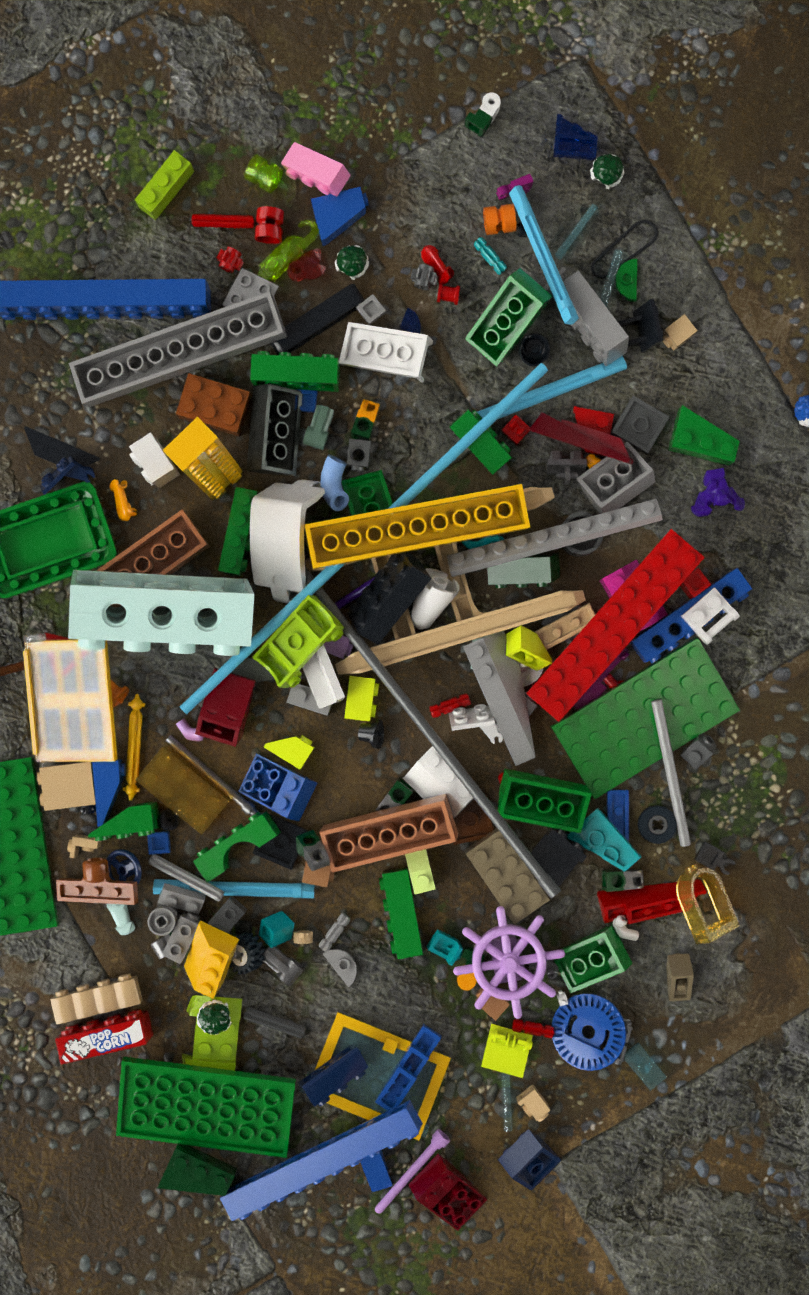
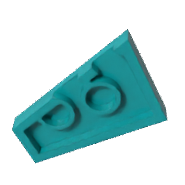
[567,808,642,872]

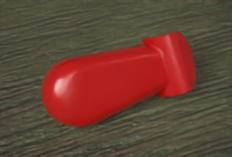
[421,245,455,285]

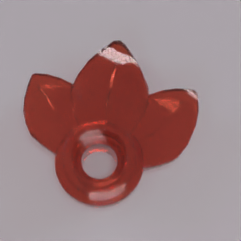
[287,246,326,282]

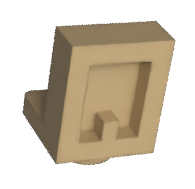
[67,834,102,858]

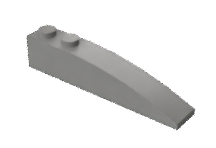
[463,631,535,766]

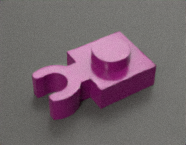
[496,174,533,201]

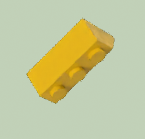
[184,920,239,999]

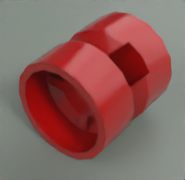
[255,206,284,244]

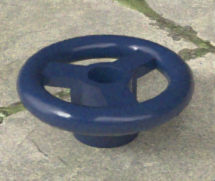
[106,849,142,885]

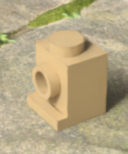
[516,1084,550,1122]

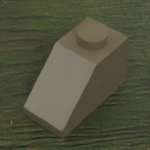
[666,953,694,1001]

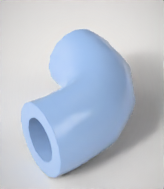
[320,455,349,511]

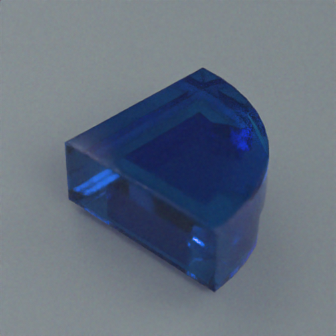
[400,308,421,334]

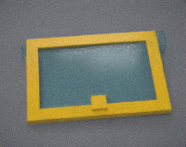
[299,1012,451,1141]

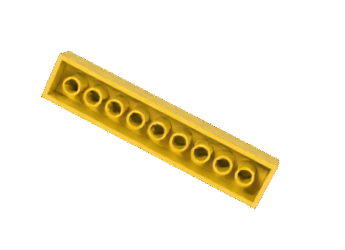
[162,417,243,500]
[304,484,530,570]

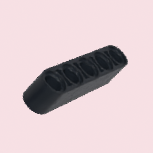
[270,284,365,355]

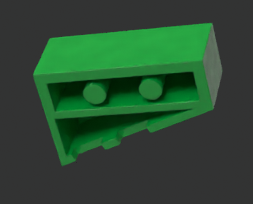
[668,405,740,466]

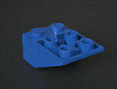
[238,753,317,821]

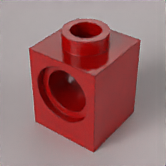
[680,568,711,599]

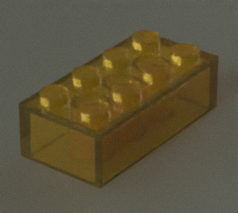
[135,746,232,835]

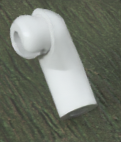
[612,915,639,941]

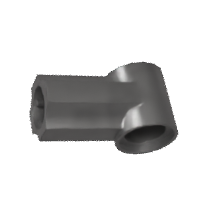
[262,946,305,986]

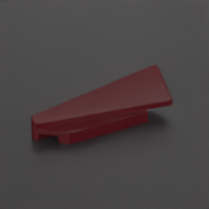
[529,412,633,465]

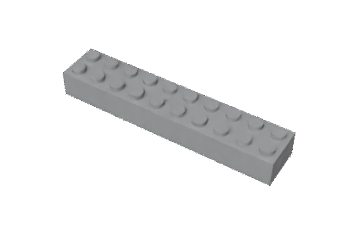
[69,291,287,407]

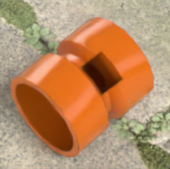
[483,203,516,235]

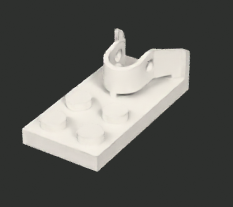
[339,322,433,383]

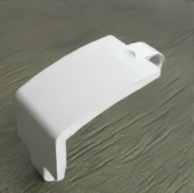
[250,479,325,604]

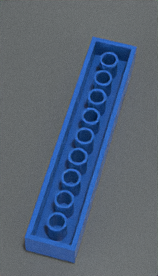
[0,279,211,320]

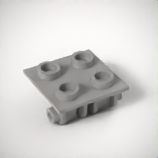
[222,268,279,307]

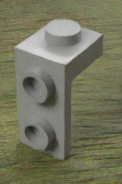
[162,912,200,964]

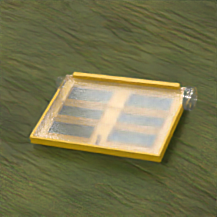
[23,633,118,767]

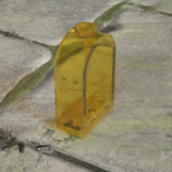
[676,864,740,944]

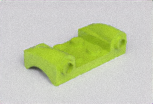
[253,595,344,688]

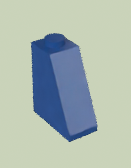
[311,187,369,246]

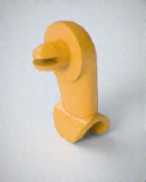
[109,479,137,521]

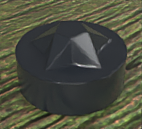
[158,809,181,831]

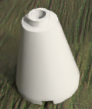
[411,568,460,630]

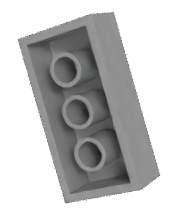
[556,270,629,366]

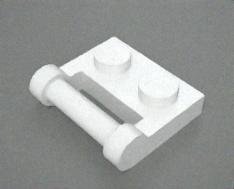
[681,588,740,645]

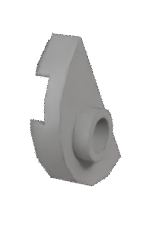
[322,949,357,988]

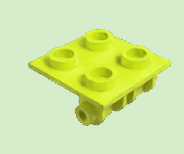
[481,1024,533,1078]

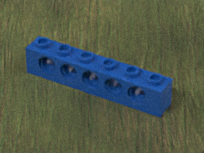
[630,568,752,664]

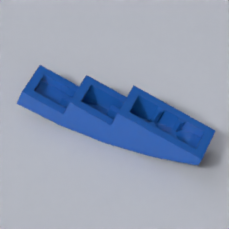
[375,1024,442,1111]

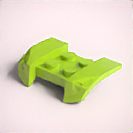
[182,995,242,1071]

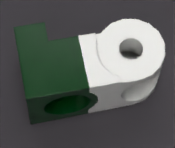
[464,92,501,137]

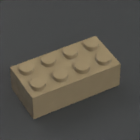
[464,828,550,925]

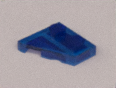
[553,114,598,160]

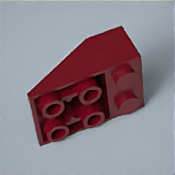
[195,668,256,747]
[408,1154,487,1231]

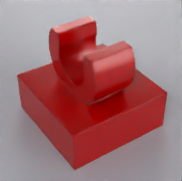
[501,415,530,446]

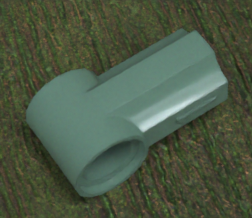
[303,405,335,450]

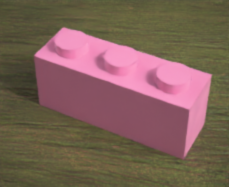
[281,142,351,197]

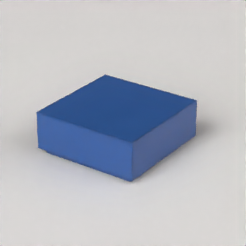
[294,389,318,413]
[147,831,171,855]

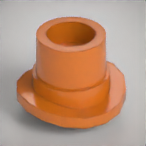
[99,680,129,708]

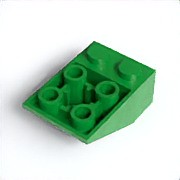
[88,801,160,841]

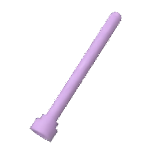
[375,1129,450,1214]

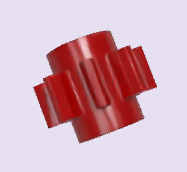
[216,247,244,274]

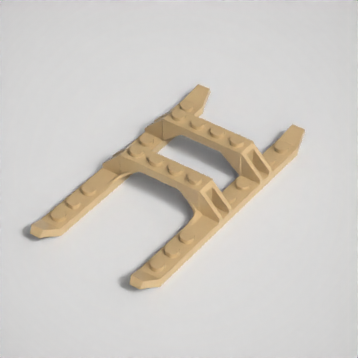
[305,487,586,675]

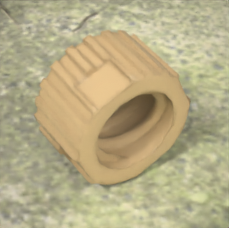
[294,930,313,944]

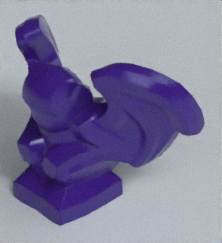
[691,468,745,517]

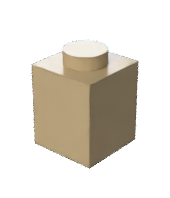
[663,314,698,351]

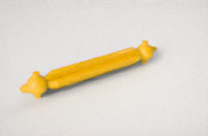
[123,694,146,800]

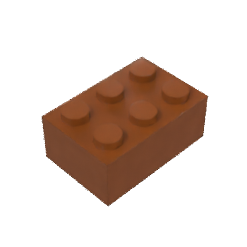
[176,373,252,437]

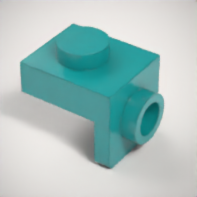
[426,929,463,966]

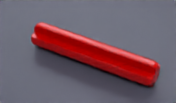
[191,214,254,228]

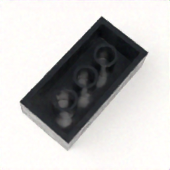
[347,552,432,645]

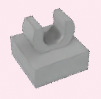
[356,294,386,325]

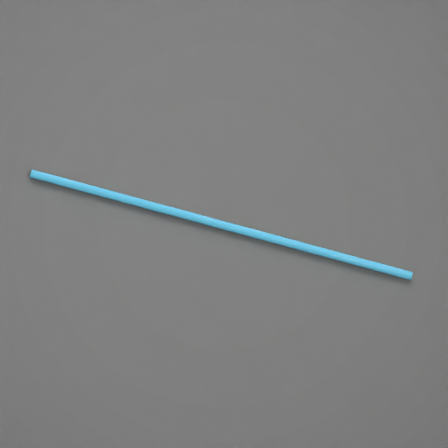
[180,363,548,714]

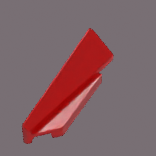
[597,879,707,924]

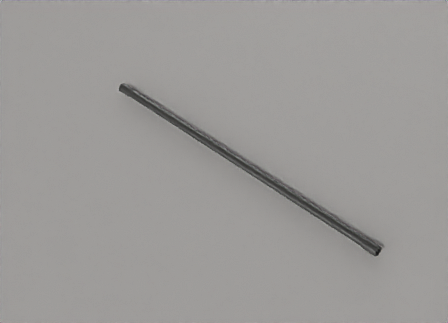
[305,566,561,899]

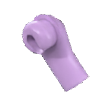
[176,718,205,742]

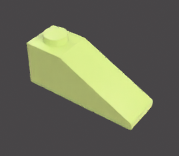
[405,849,435,894]

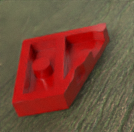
[573,406,614,457]

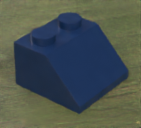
[498,1129,562,1191]

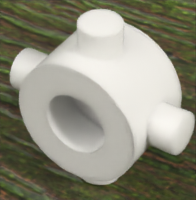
[556,990,568,1006]

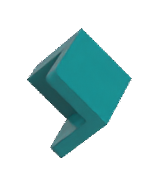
[259,911,295,948]

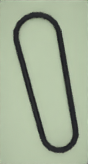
[591,220,658,278]

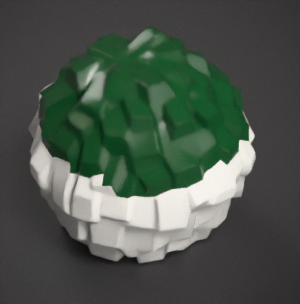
[590,154,624,189]
[335,245,369,280]
[197,1000,232,1035]

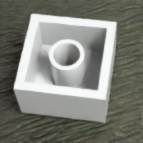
[129,432,180,488]

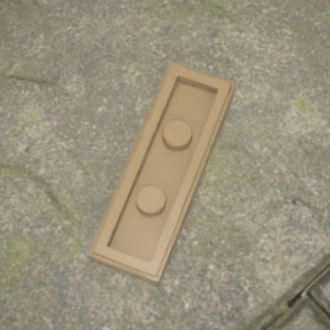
[534,603,596,650]

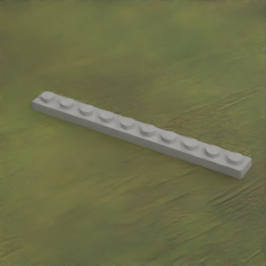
[447,499,663,577]

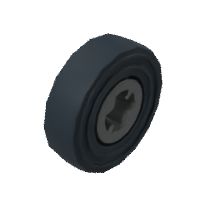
[638,805,677,844]

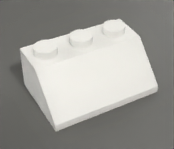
[403,746,474,818]

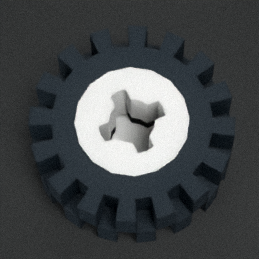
[229,932,265,975]

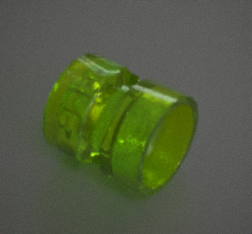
[244,154,284,194]

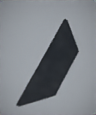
[24,426,100,466]

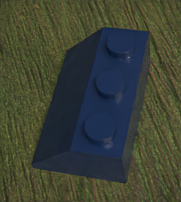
[298,1044,368,1107]

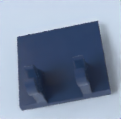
[40,455,95,495]

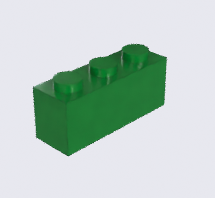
[449,409,512,475]

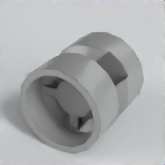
[147,905,180,936]

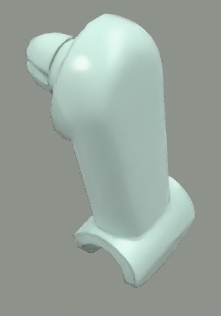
[106,904,136,935]

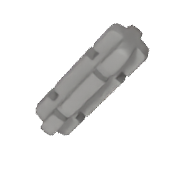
[319,913,351,952]

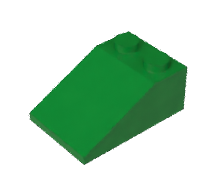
[341,470,393,516]
[553,925,632,993]

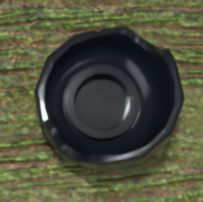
[518,333,550,366]

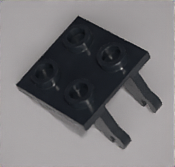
[617,299,663,353]

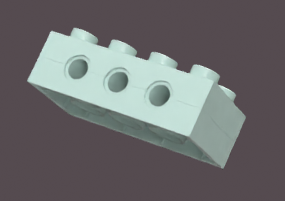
[68,570,254,656]

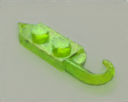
[257,220,319,282]

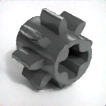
[410,264,438,290]

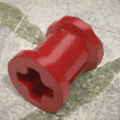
[437,283,460,305]

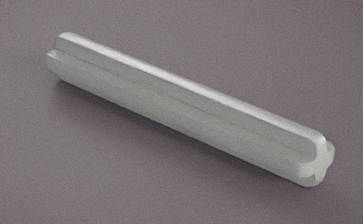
[149,854,224,901]

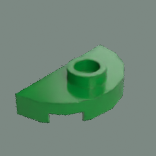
[615,259,637,302]

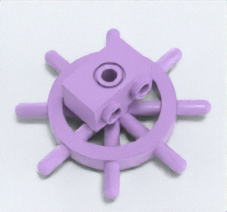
[453,906,565,1019]

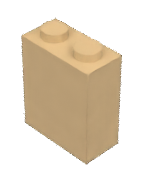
[37,762,96,811]

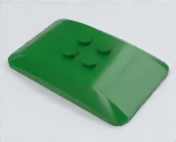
[0,482,117,599]

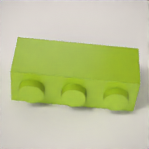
[135,150,194,221]

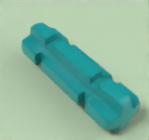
[474,237,507,275]

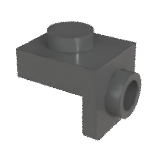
[680,733,716,769]

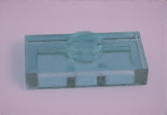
[624,1042,667,1091]

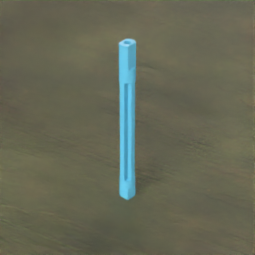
[509,185,579,325]
[477,356,627,420]
[153,879,315,898]

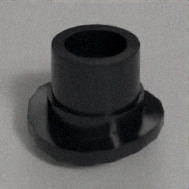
[358,719,385,749]

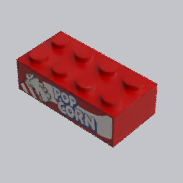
[55,1009,153,1064]

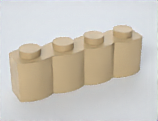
[50,973,143,1025]

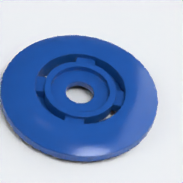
[551,993,626,1071]

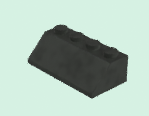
[246,384,302,476]

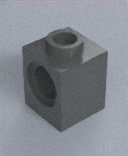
[347,439,371,472]

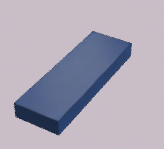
[607,790,629,842]

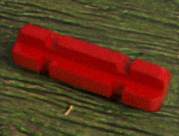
[429,693,471,718]
[512,1019,554,1038]

